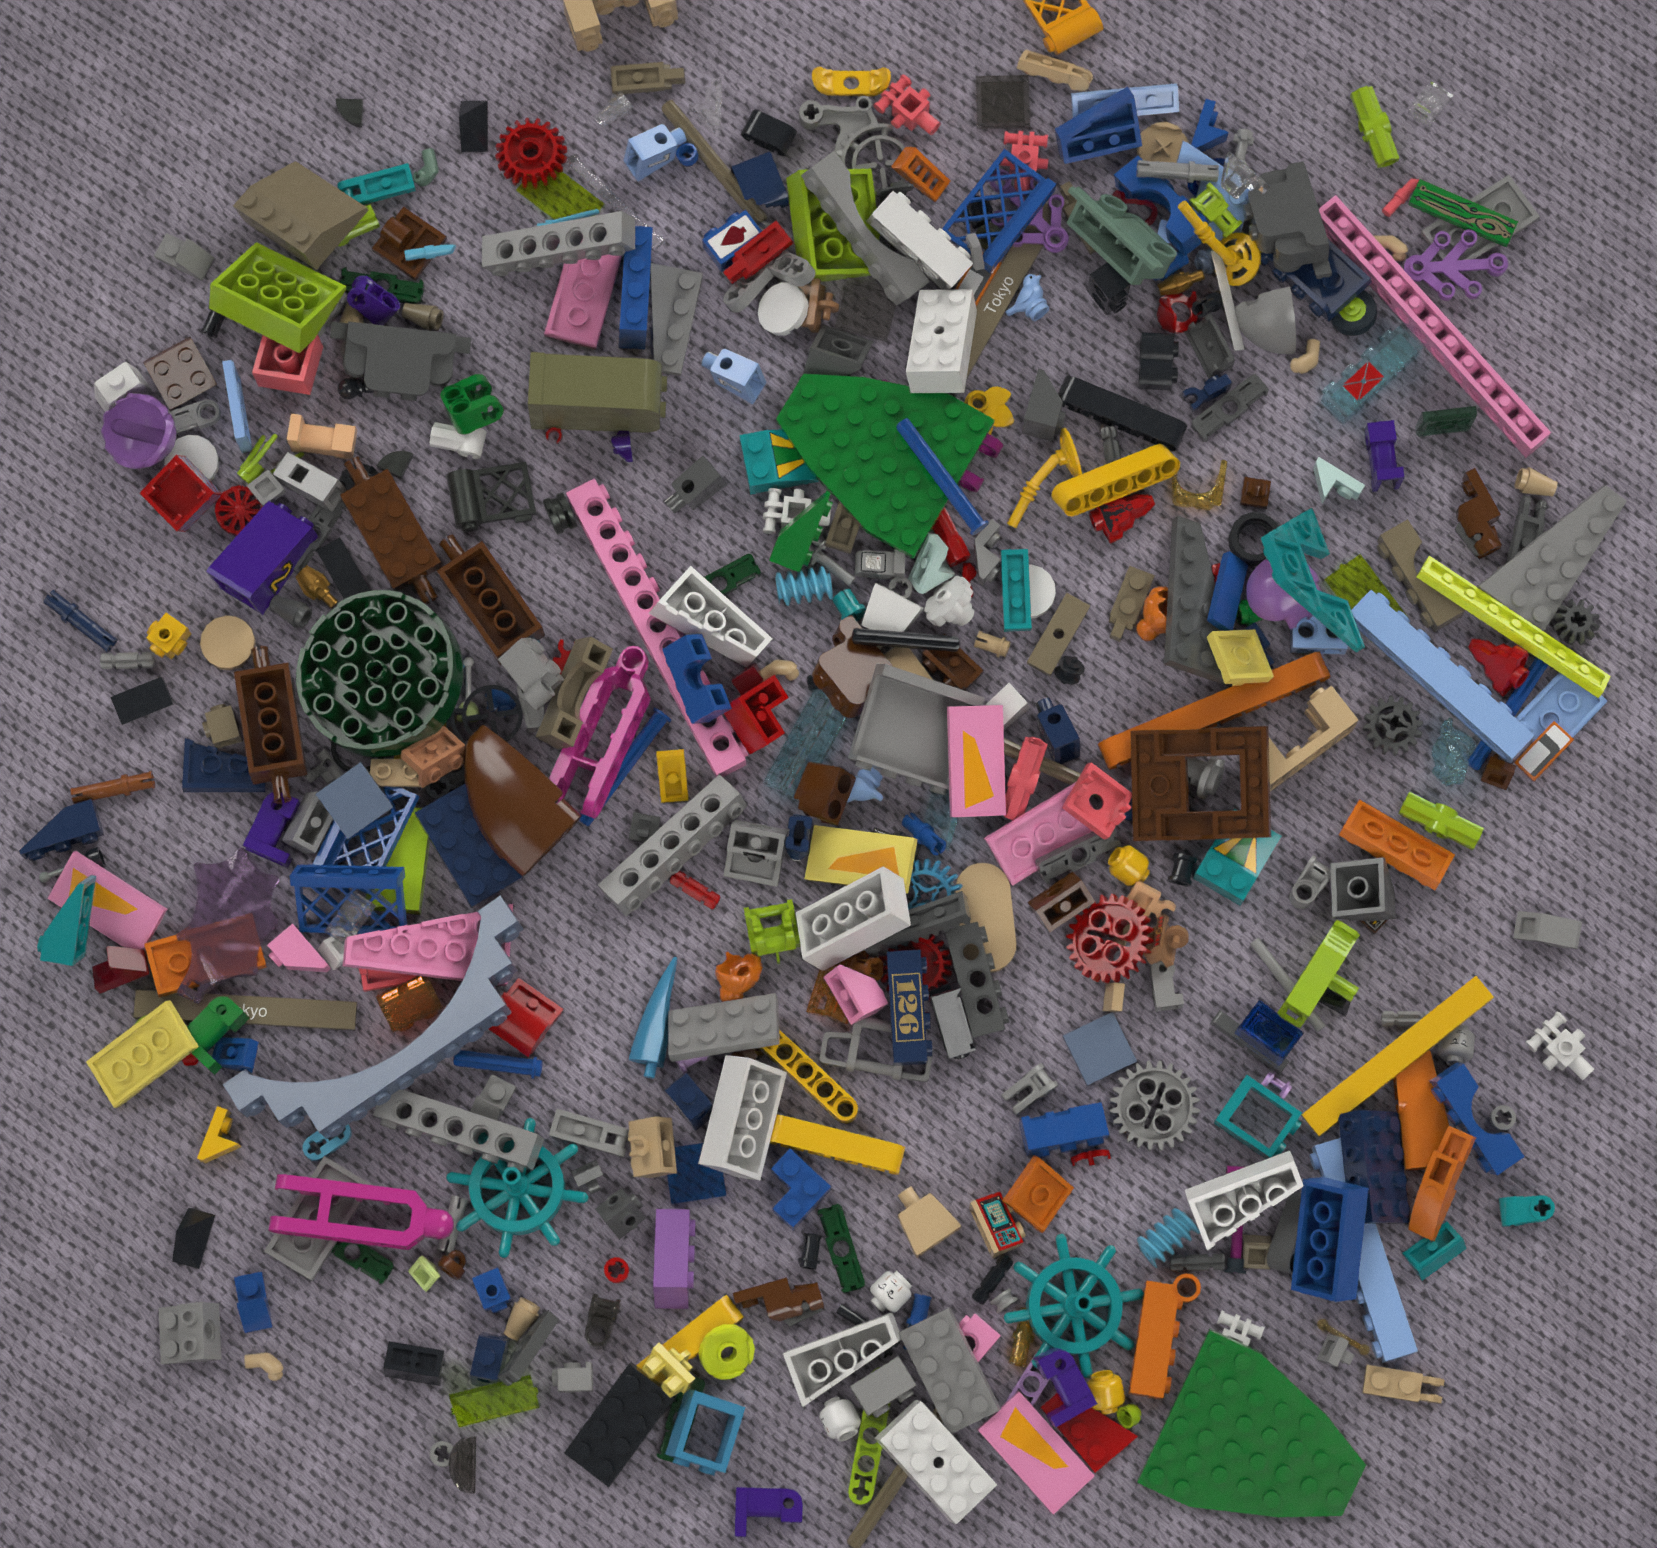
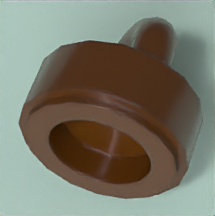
[437,1250,466,1280]

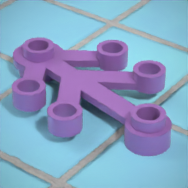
[990,169,1069,253]
[1403,230,1508,301]

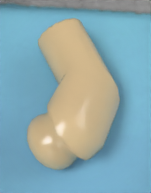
[1373,236,1408,261]
[1290,339,1320,374]
[760,660,799,681]
[244,1353,284,1381]

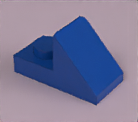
[1191,99,1229,152]
[212,1038,259,1073]
[234,1271,273,1333]

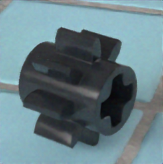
[960,195,993,229]

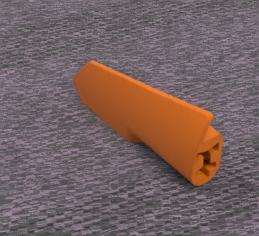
[1393,1050,1449,1171]

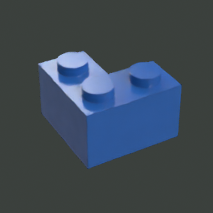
[771,1149,831,1231]

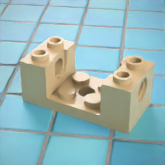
[562,0,678,52]
[1239,686,1358,792]

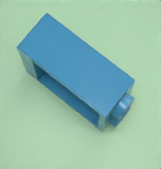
[665,1389,746,1476]

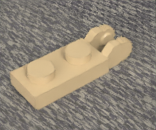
[1017,50,1093,92]
[1362,1365,1445,1404]

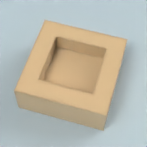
[1103,982,1125,1013]

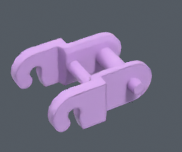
[1261,1071,1292,1100]

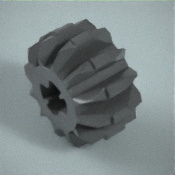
[1553,599,1600,645]

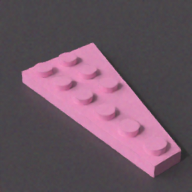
[343,904,513,986]

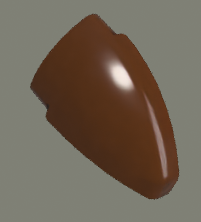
[464,725,581,877]

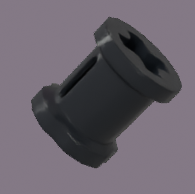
[1167,853,1197,887]

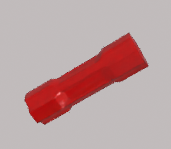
[932,507,971,567]

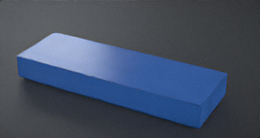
[1207,551,1248,631]

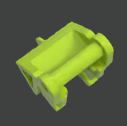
[743,899,801,964]

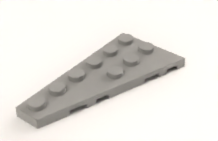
[1476,485,1627,631]

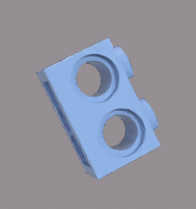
[1290,616,1348,654]

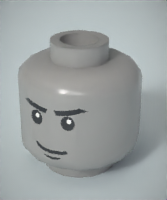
[1438,1024,1475,1066]

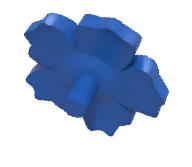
[485,690,516,717]

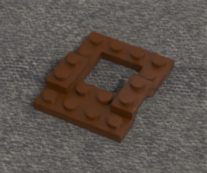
[1130,726,1271,841]

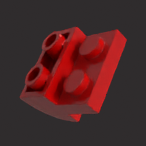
[489,978,563,1057]

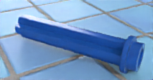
[453,1050,543,1079]

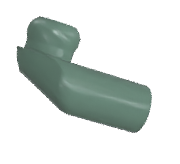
[413,148,439,186]

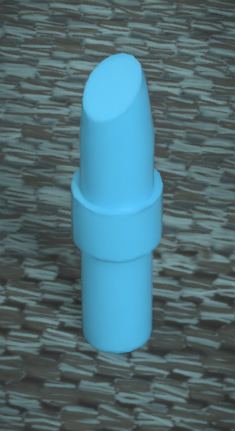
[404,245,456,261]

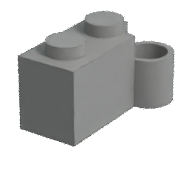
[498,638,564,710]

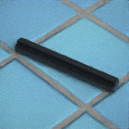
[852,628,960,652]

